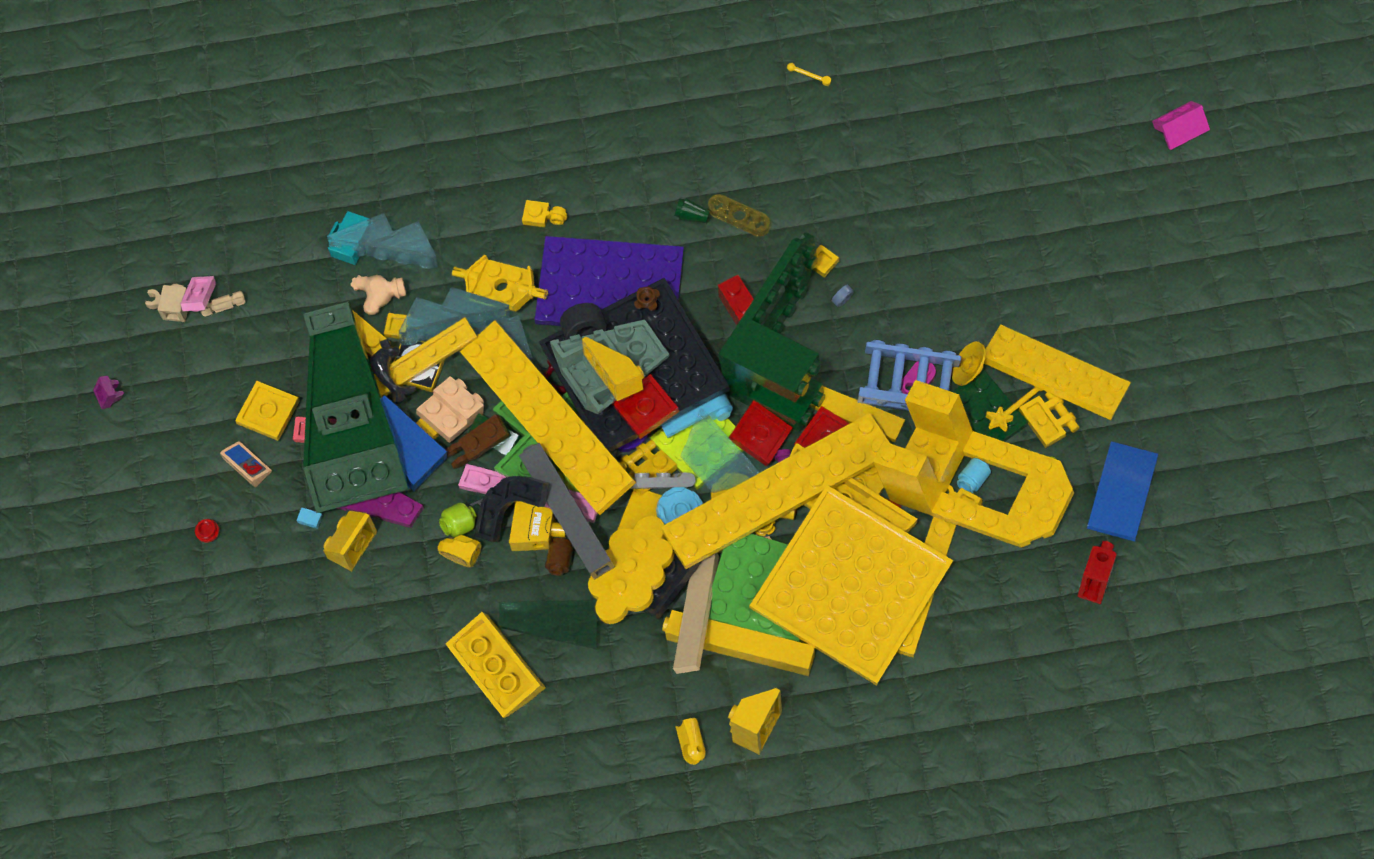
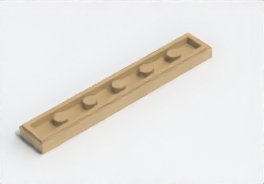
[673,553,719,674]

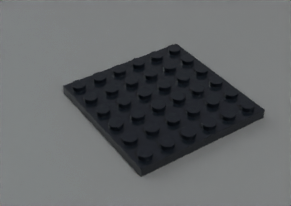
[539,278,730,452]

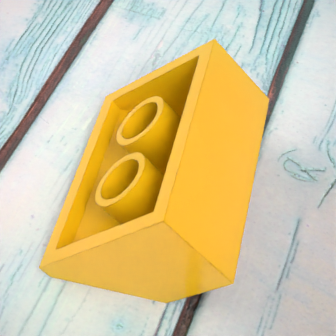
[728,688,782,755]

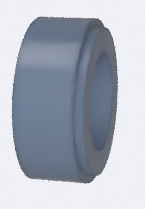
[831,284,854,307]

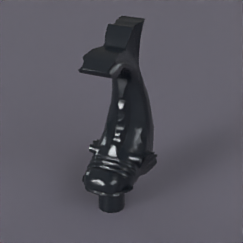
[370,339,417,405]

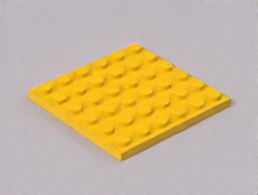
[749,485,953,686]

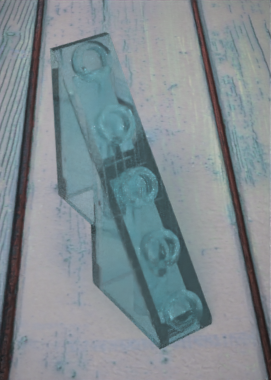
[327,213,438,269]
[399,287,510,346]

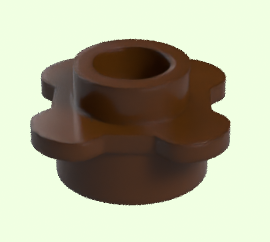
[634,287,660,311]

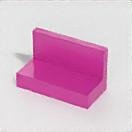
[1152,101,1210,150]

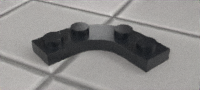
[474,476,549,542]

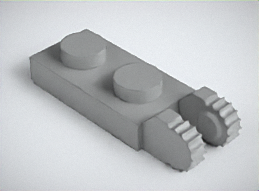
[630,472,696,489]

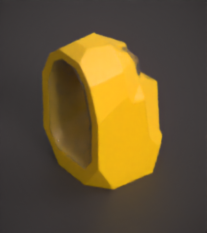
[438,535,482,567]

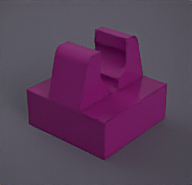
[93,375,124,409]

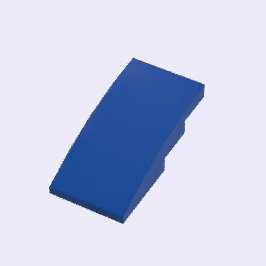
[1087,441,1158,542]

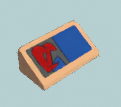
[220,441,272,488]

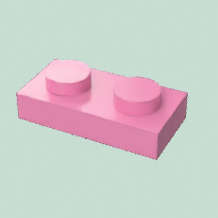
[180,276,216,312]

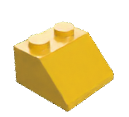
[323,511,377,572]

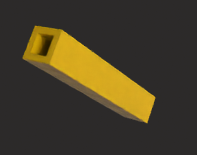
[662,610,815,676]

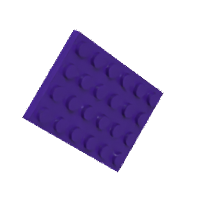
[535,236,684,326]

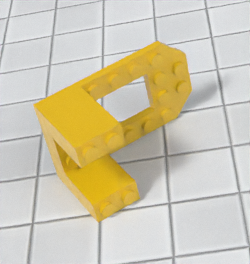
[873,380,1074,548]

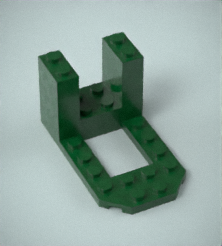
[718,232,825,432]

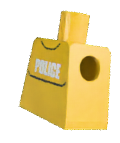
[509,501,566,551]

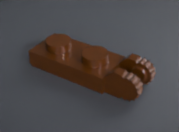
[446,414,510,469]

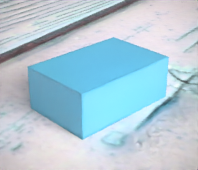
[297,508,323,529]

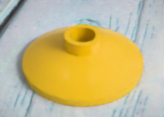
[952,341,986,386]

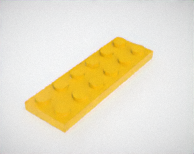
[984,324,1131,420]

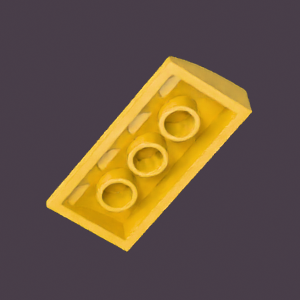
[445,612,546,718]

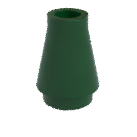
[674,198,710,223]

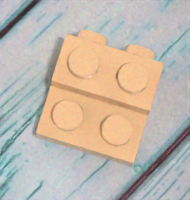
[416,376,484,443]

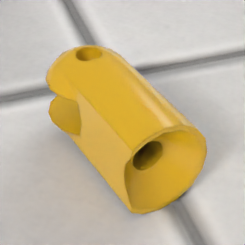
[675,718,706,765]

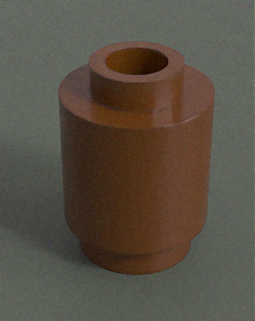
[545,538,573,576]

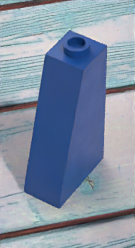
[382,395,447,491]

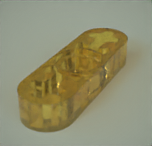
[708,194,770,236]

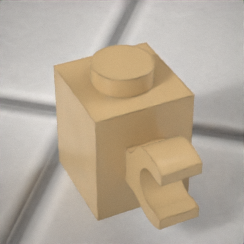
[145,284,188,322]

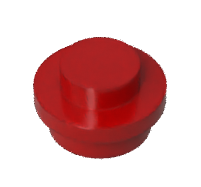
[195,519,219,543]

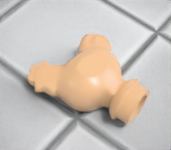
[350,275,406,315]

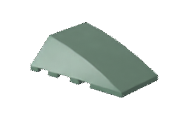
[550,320,669,414]

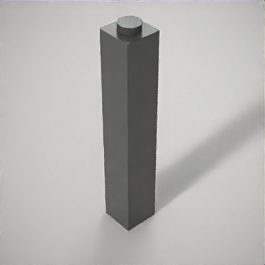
[519,443,615,580]

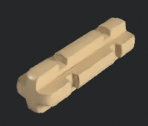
[201,291,245,316]

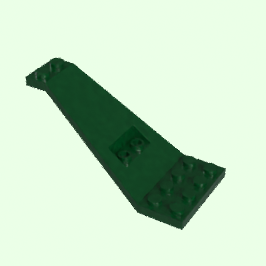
[303,301,410,513]

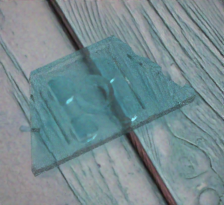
[680,408,760,493]

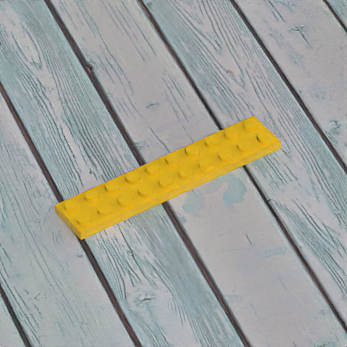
[460,320,636,515]
[661,413,890,569]

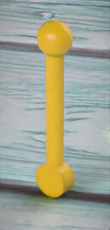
[787,63,831,86]

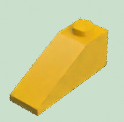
[582,337,644,401]

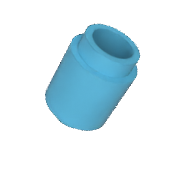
[957,458,991,493]

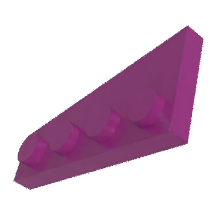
[338,492,424,528]

